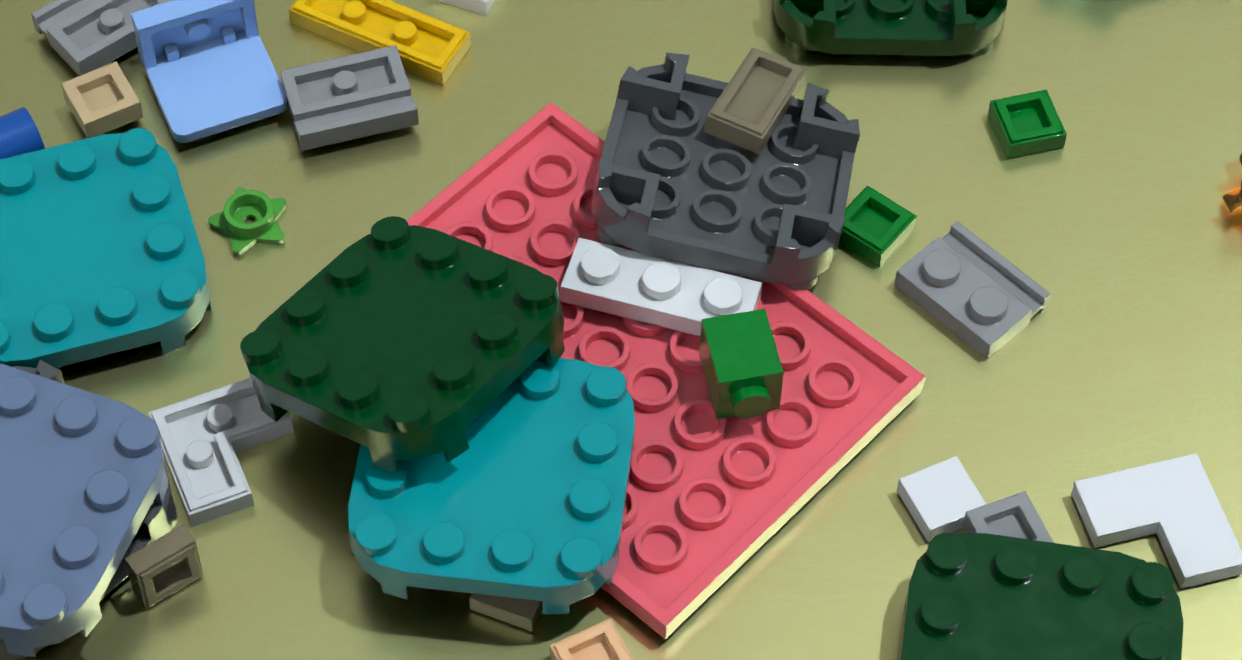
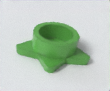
[208,188,286,255]

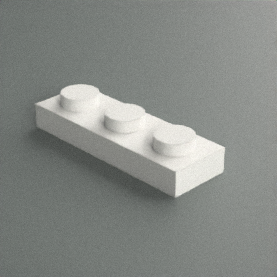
[560,237,762,336]

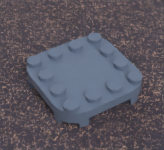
[0,364,169,657]

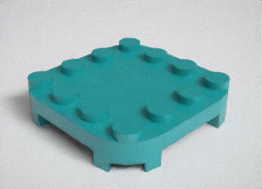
[0,128,211,368]
[348,358,635,615]

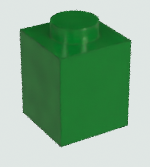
[699,309,784,419]

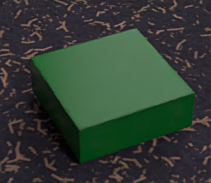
[988,89,1067,159]
[839,185,917,267]

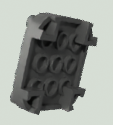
[592,53,860,290]

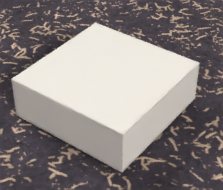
[897,456,986,542]

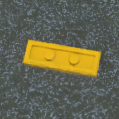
[289,0,472,86]

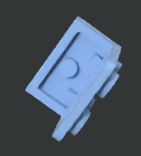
[131,0,288,143]

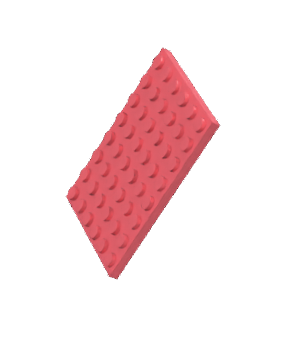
[407,102,925,639]

